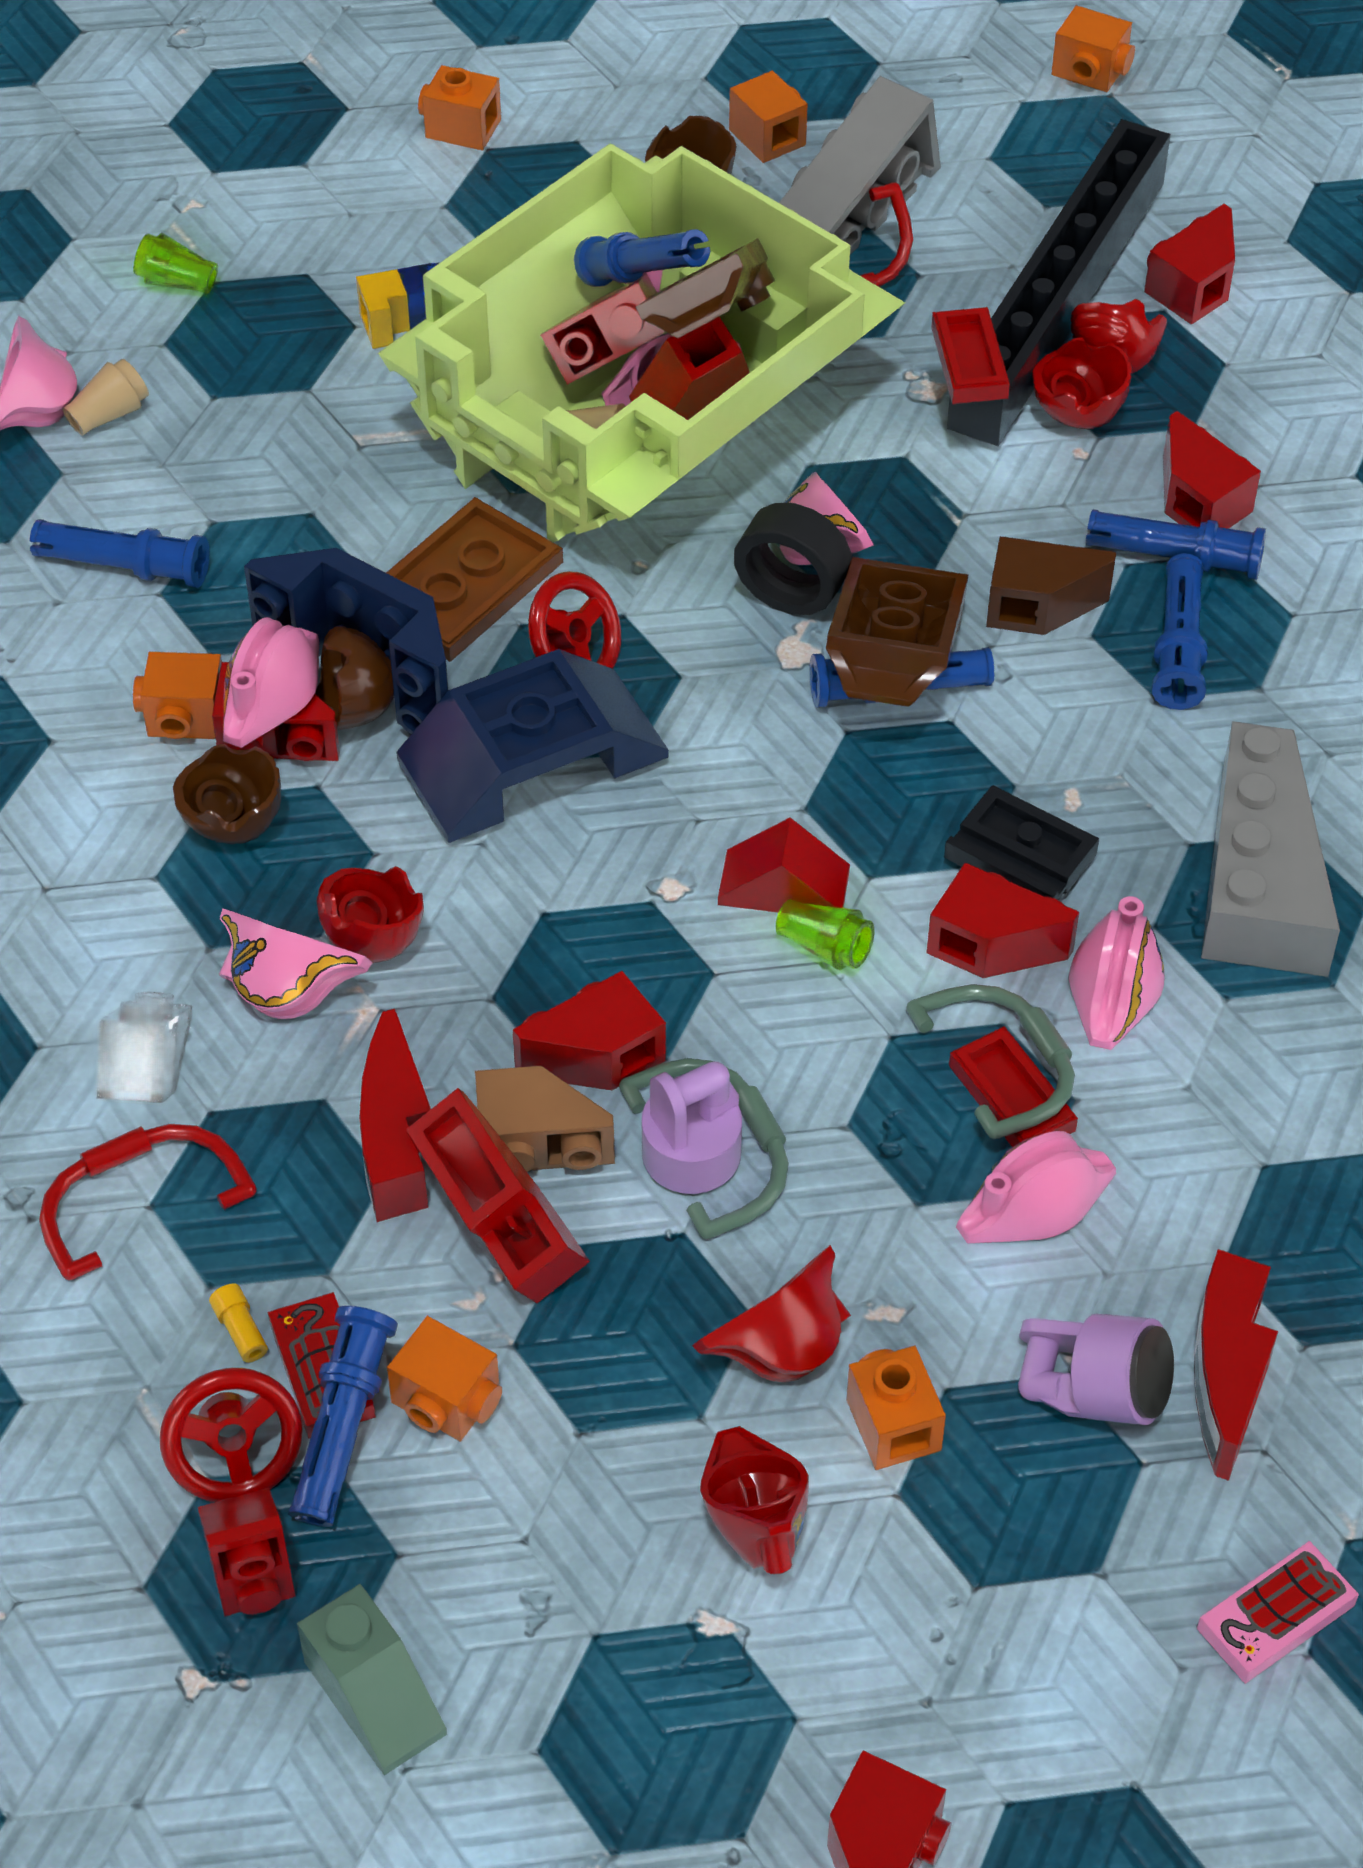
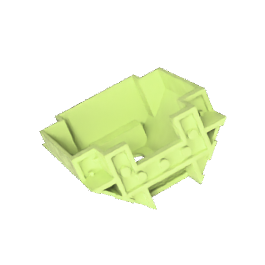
[378,143,905,542]

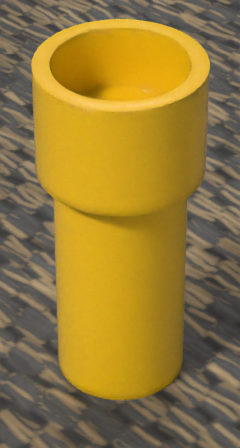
[209,1283,268,1362]

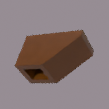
[986,536,1116,635]

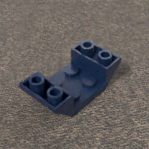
[244,548,448,734]
[396,649,669,843]

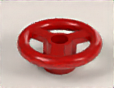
[528,571,621,669]
[160,1368,303,1502]

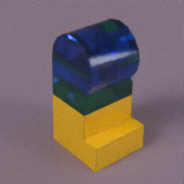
[356,263,439,349]

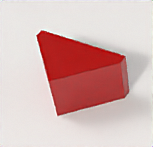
[718,817,850,920]

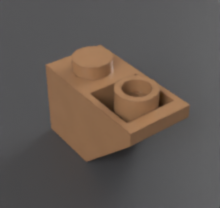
[475,1066,615,1172]

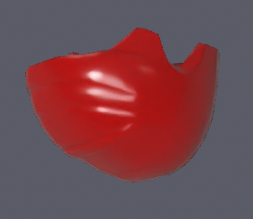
[1070,299,1167,373]
[1033,338,1132,429]
[316,866,424,963]

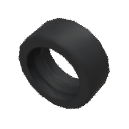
[734,503,852,615]

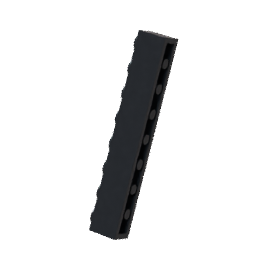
[947,119,1171,446]

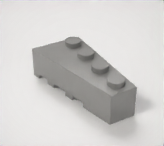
[779,76,941,254]
[1201,721,1340,977]

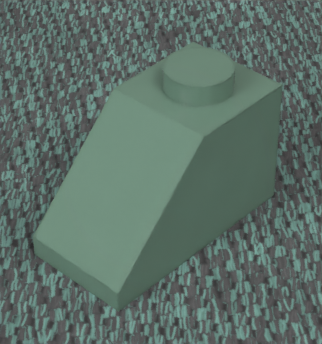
[297,1584,447,1775]

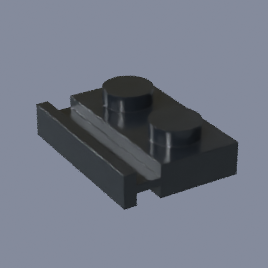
[944,785,1099,900]

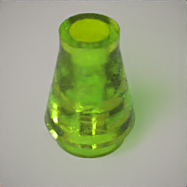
[133,232,218,294]
[776,899,875,970]

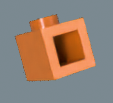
[1051,5,1135,92]
[418,65,501,151]
[729,70,808,163]
[133,652,222,739]
[387,1315,502,1442]
[846,1345,946,1471]

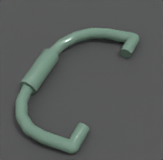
[906,984,1075,1139]
[619,1058,789,1239]

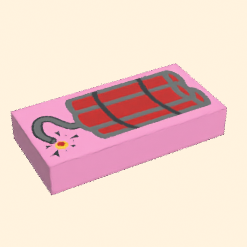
[1197,1541,1359,1684]

